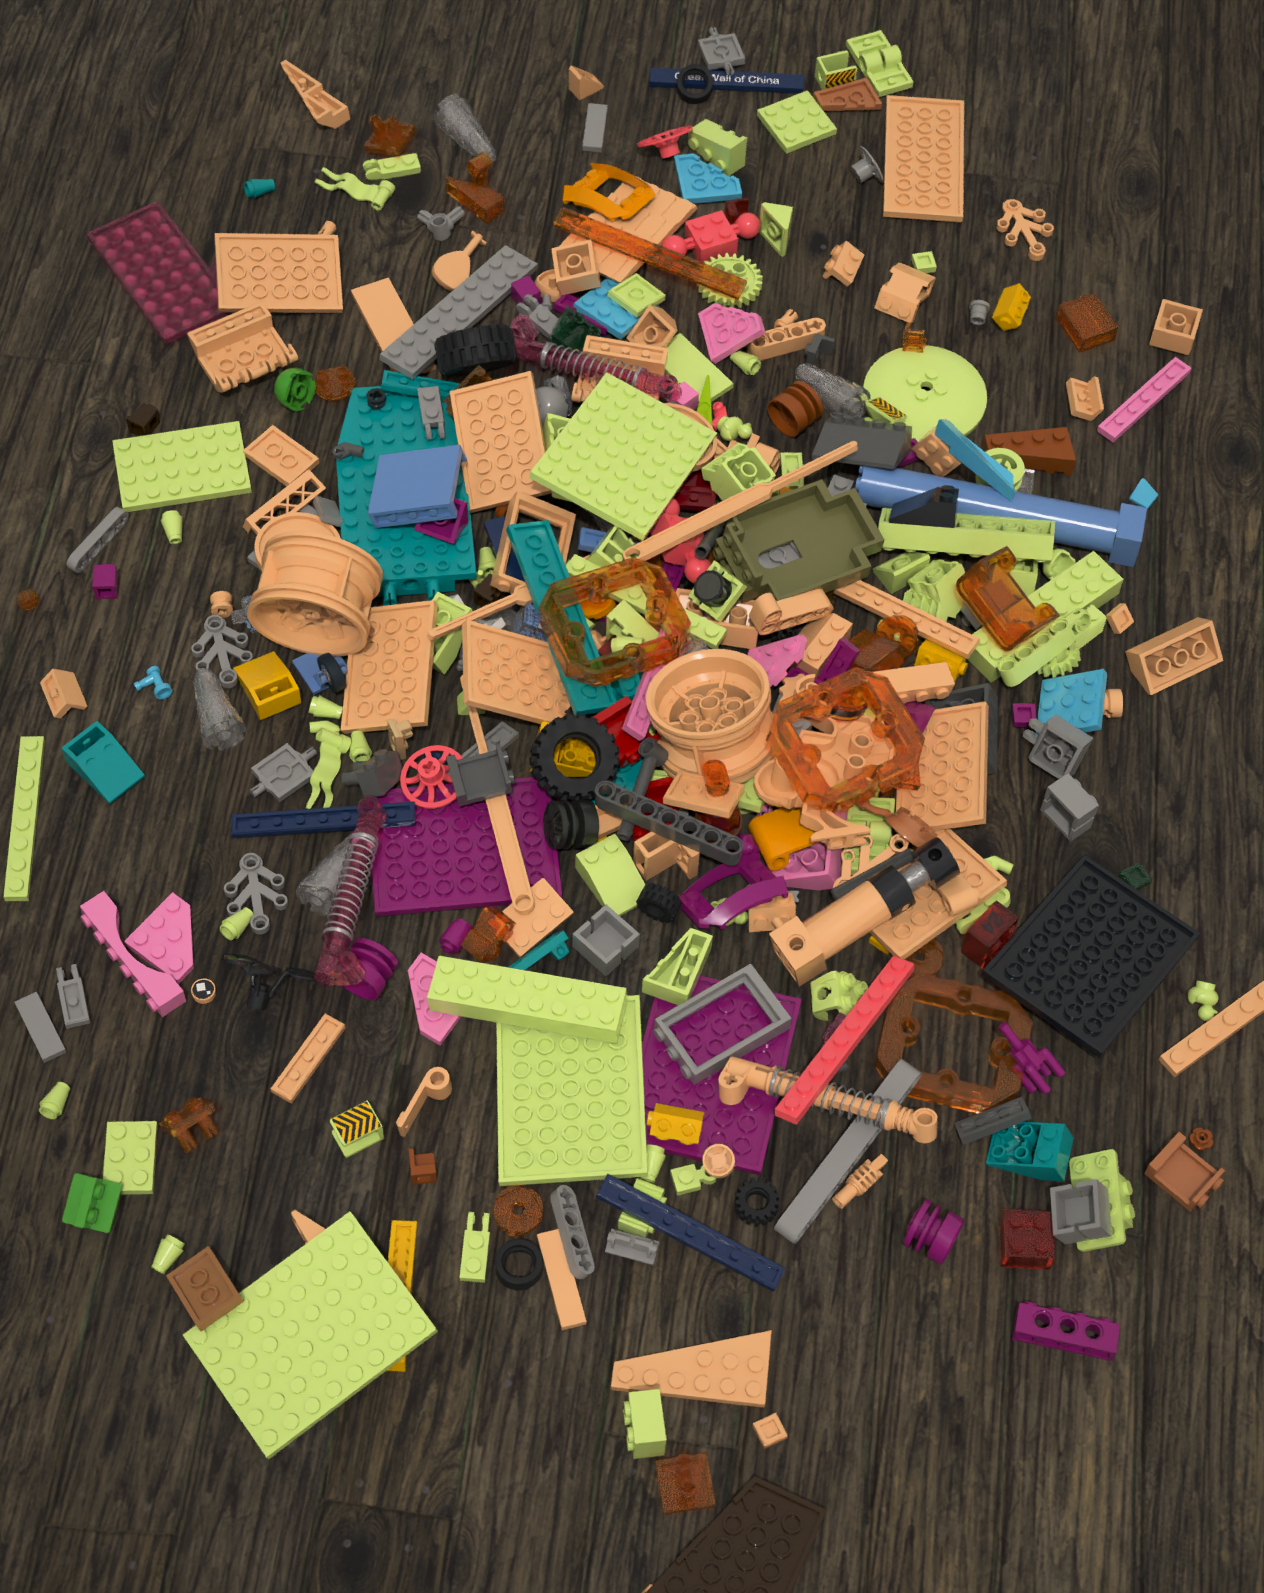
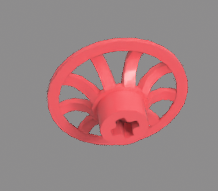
[637,126,693,158]
[400,745,463,809]

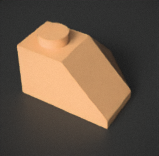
[626,305,677,347]

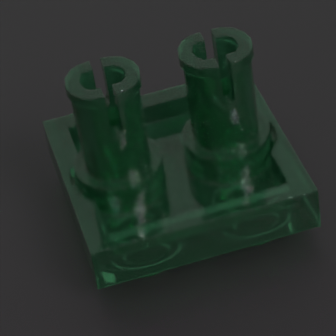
[549,306,601,363]

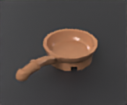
[848,790,937,847]

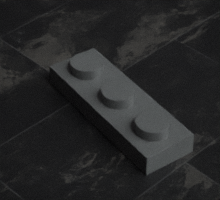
[954,1097,1032,1145]

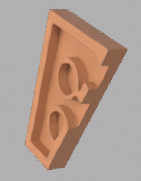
[813,78,882,111]

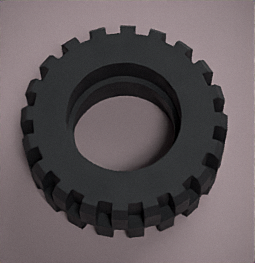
[434,324,518,377]
[529,713,620,802]

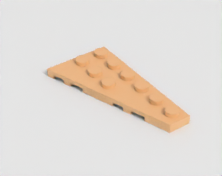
[611,1331,771,1408]

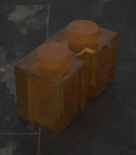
[460,906,516,962]

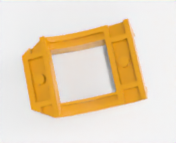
[563,163,656,222]

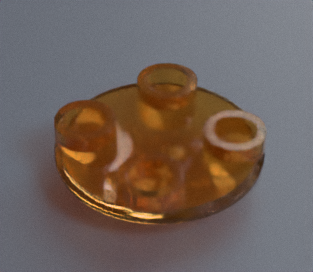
[315,365,356,401]

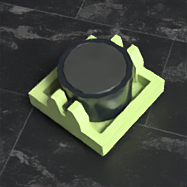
[688,560,747,622]

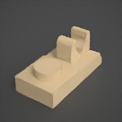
[387,718,413,760]

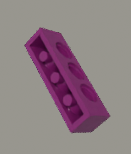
[1011,1302,1120,1361]

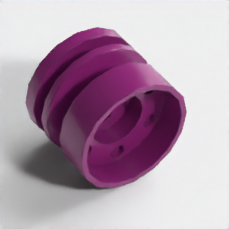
[335,938,398,1000]
[903,1199,965,1265]

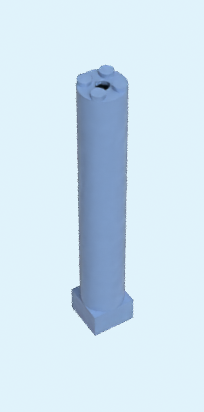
[855,465,1147,567]

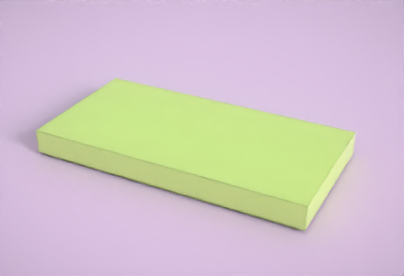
[663,333,734,405]

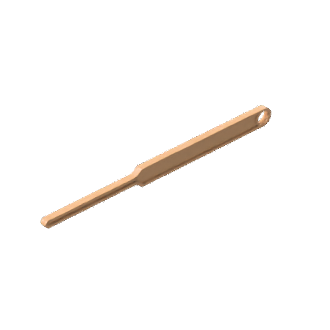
[623,441,858,566]
[427,536,647,640]
[460,675,535,914]

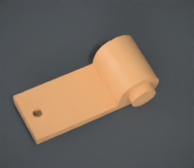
[937,874,981,917]
[396,1067,452,1137]

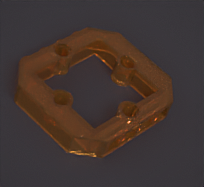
[538,557,691,687]
[766,667,925,812]
[874,974,1033,1113]

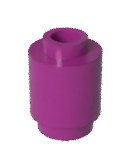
[439,918,472,954]

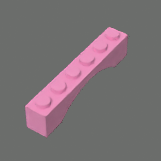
[80,891,186,1017]

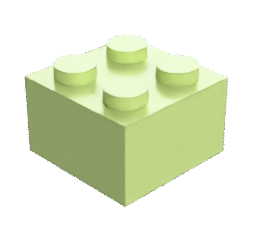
[623,1389,666,1459]

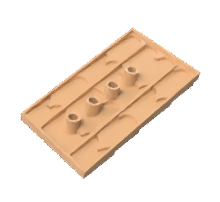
[560,177,698,284]

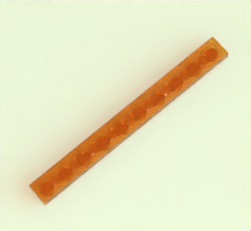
[554,207,747,300]

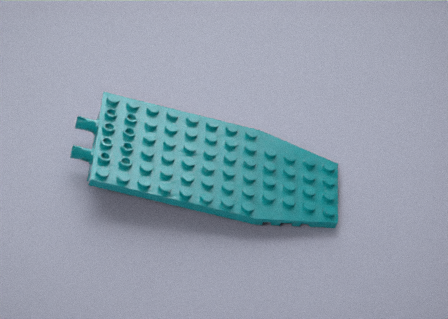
[336,386,477,606]

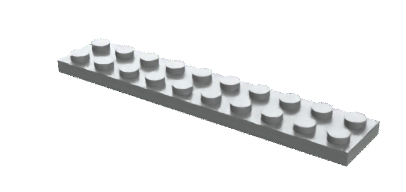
[380,245,538,380]

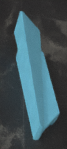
[935,419,1016,501]

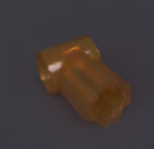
[466,152,493,192]

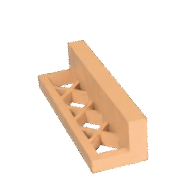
[243,469,326,534]

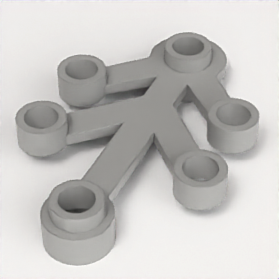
[191,615,253,689]
[224,853,288,935]

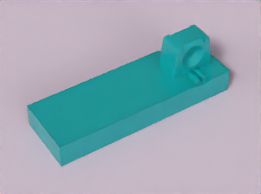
[508,930,569,970]

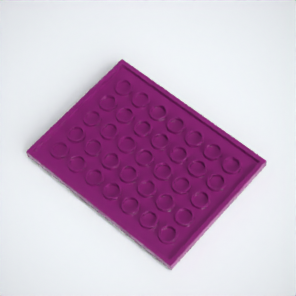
[367,777,562,916]
[642,976,802,1175]

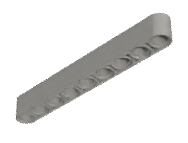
[774,1059,922,1245]

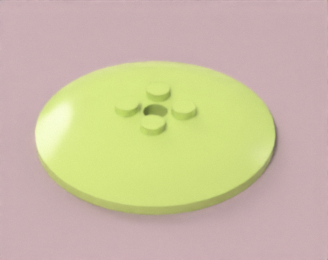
[863,345,987,441]

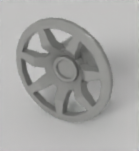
[851,146,884,184]

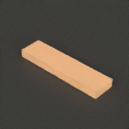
[271,1014,346,1104]
[537,1229,586,1330]

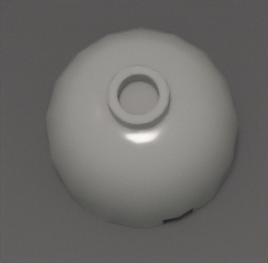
[536,386,568,428]

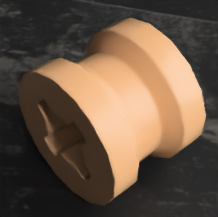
[210,591,233,618]

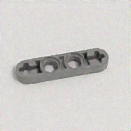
[67,507,129,573]
[550,1185,595,1279]

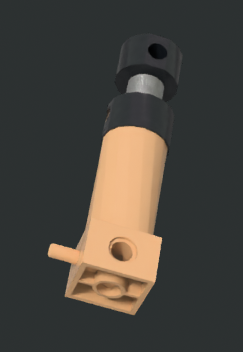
[769,837,960,987]

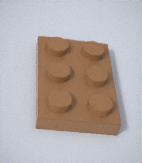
[166,1246,244,1331]

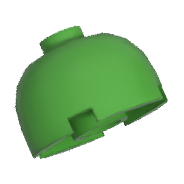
[274,368,316,411]

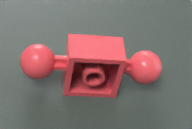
[661,210,761,266]
[650,498,712,583]

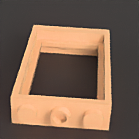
[490,490,576,594]

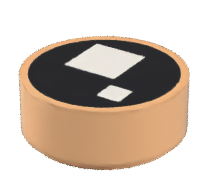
[191,979,216,1004]

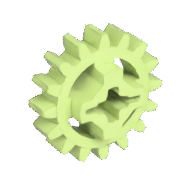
[1037,642,1081,678]

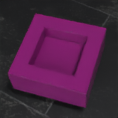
[1011,703,1037,727]

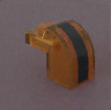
[827,673,871,721]

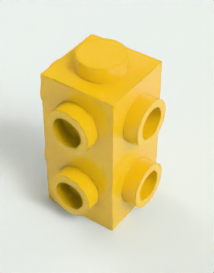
[992,283,1031,331]
[914,639,968,682]
[647,1103,704,1145]

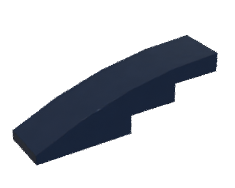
[484,516,525,595]

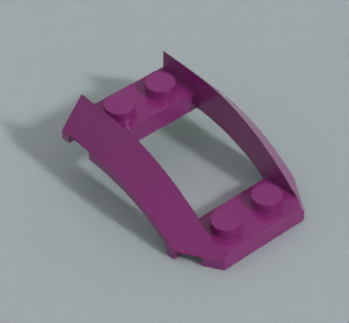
[679,852,788,929]

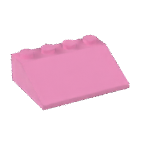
[767,795,848,890]

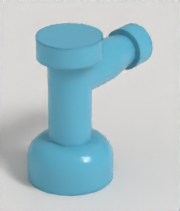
[134,666,173,700]

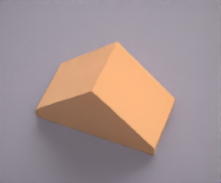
[569,65,604,100]

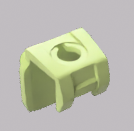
[810,971,868,1021]

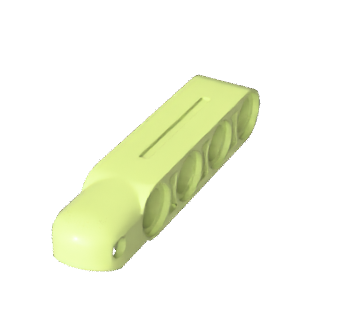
[997,608,1091,687]

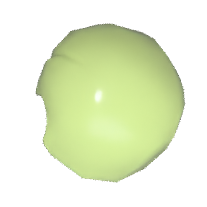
[1042,549,1076,580]

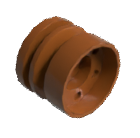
[767,381,823,437]

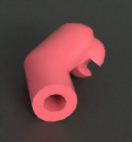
[712,402,727,431]

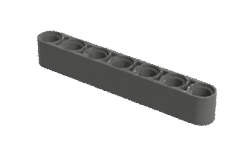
[595,781,743,866]

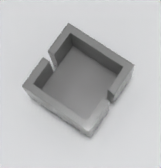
[1040,773,1099,842]
[573,904,640,976]
[1050,1179,1112,1244]

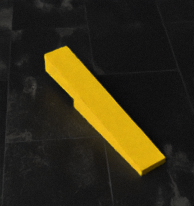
[386,1220,417,1372]

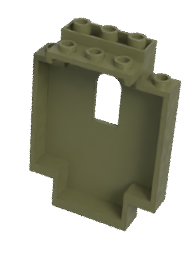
[712,479,885,603]

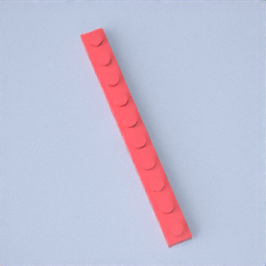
[775,955,914,1125]

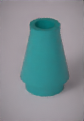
[244,179,275,199]

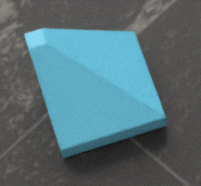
[1129,478,1158,509]

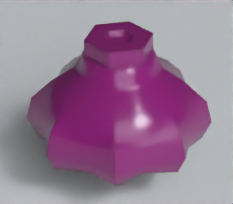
[734,833,759,857]

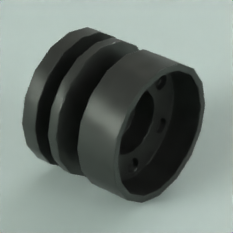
[543,800,599,849]

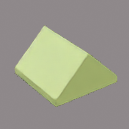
[759,202,793,257]
[873,551,930,594]

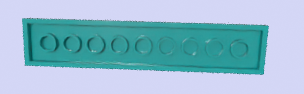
[506,520,617,716]

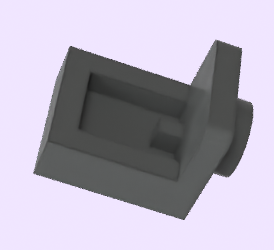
[804,333,835,367]

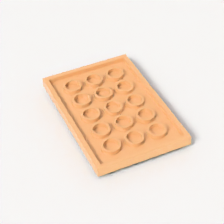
[214,233,343,313]
[450,371,552,513]
[341,600,438,734]
[462,620,571,724]
[895,702,989,834]
[869,829,1007,959]

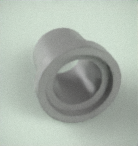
[969,300,990,325]

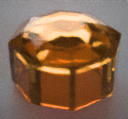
[16,589,39,610]

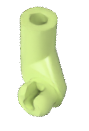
[309,721,341,735]
[984,856,1014,875]

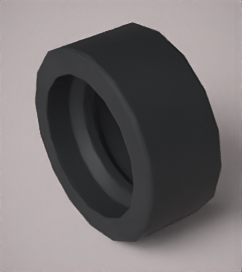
[676,64,713,105]
[495,1239,543,1291]

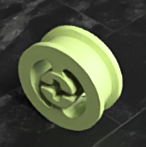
[975,448,1025,491]

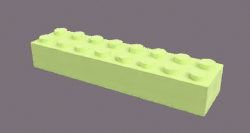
[878,508,1056,562]
[968,551,1123,683]
[427,956,627,1044]

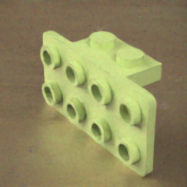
[1069,1149,1135,1252]

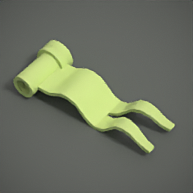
[314,167,395,211]
[306,728,351,809]

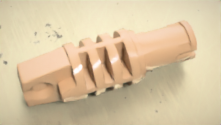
[832,1154,888,1209]

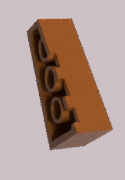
[982,427,1076,476]

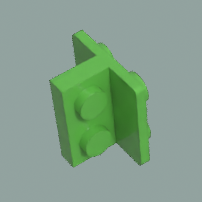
[62,1173,123,1233]

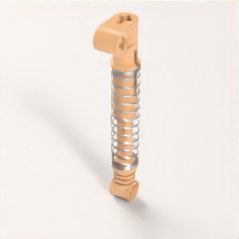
[718,1056,938,1143]

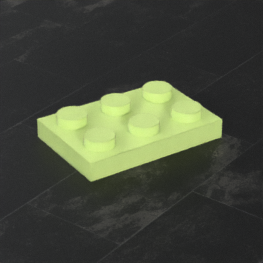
[103,1121,158,1195]

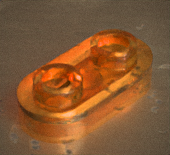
[702,760,730,796]

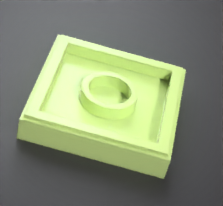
[608,273,666,318]

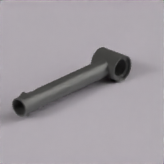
[695,520,728,559]
[616,738,668,841]

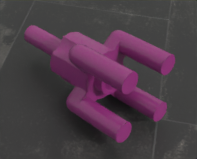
[998,1022,1066,1094]

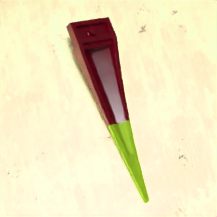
[674,375,716,511]

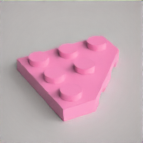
[698,303,765,364]
[748,634,807,687]
[124,892,194,985]
[408,953,462,1046]

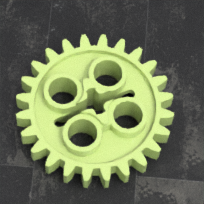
[697,253,762,308]

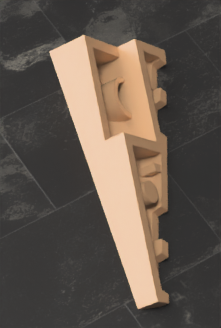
[281,60,350,129]

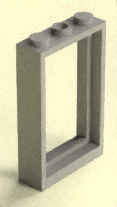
[653,964,792,1085]

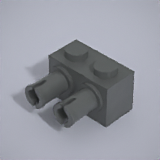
[342,749,403,797]

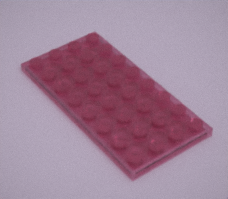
[86,201,234,345]

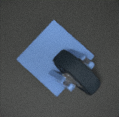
[292,653,347,695]

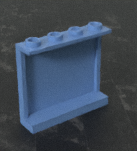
[368,445,467,528]

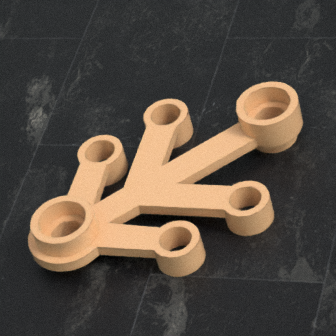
[996,199,1054,261]
[833,834,909,888]

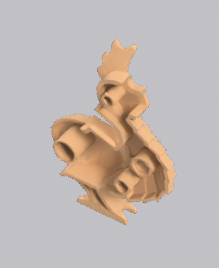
[753,674,897,850]

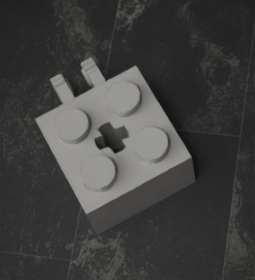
[1023,714,1094,779]

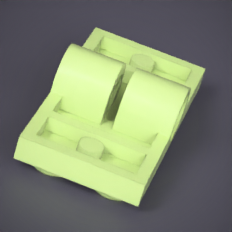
[846,30,913,97]
[841,797,895,875]

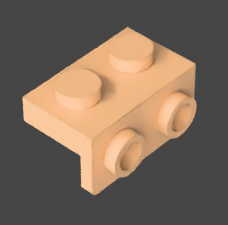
[822,241,864,287]
[1066,376,1104,421]
[748,893,796,932]

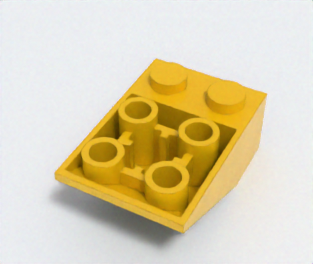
[233,651,301,720]
[530,721,596,777]

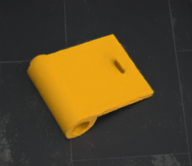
[748,807,821,871]

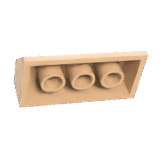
[673,588,758,649]
[1125,617,1223,695]

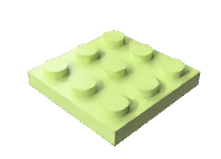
[757,91,837,154]

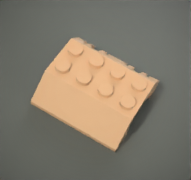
[187,302,298,393]
[571,335,668,402]

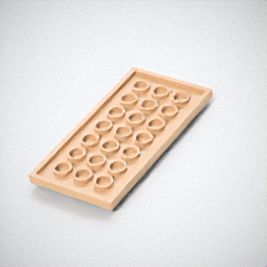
[883,95,964,222]

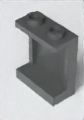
[446,744,515,806]

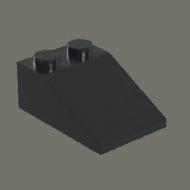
[889,485,959,528]

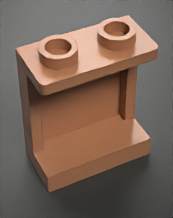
[1144,1132,1225,1212]

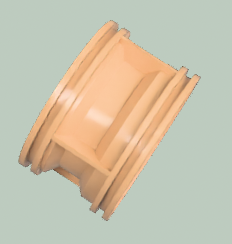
[247,531,383,656]
[646,649,779,784]

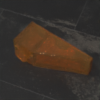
[445,176,504,224]

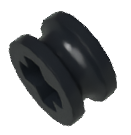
[367,388,386,409]

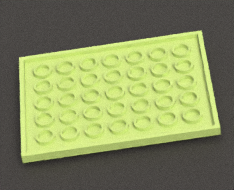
[529,372,717,541]
[496,995,648,1186]
[183,1212,438,1459]

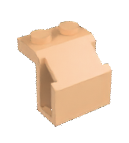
[874,262,936,323]
[633,832,700,881]

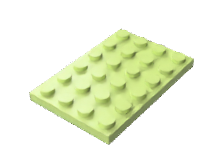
[112,421,252,512]

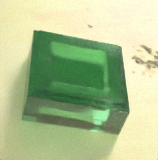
[1119,862,1152,891]

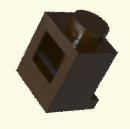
[126,403,160,436]
[474,573,505,607]

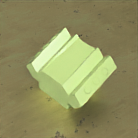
[701,443,780,501]
[903,559,986,622]

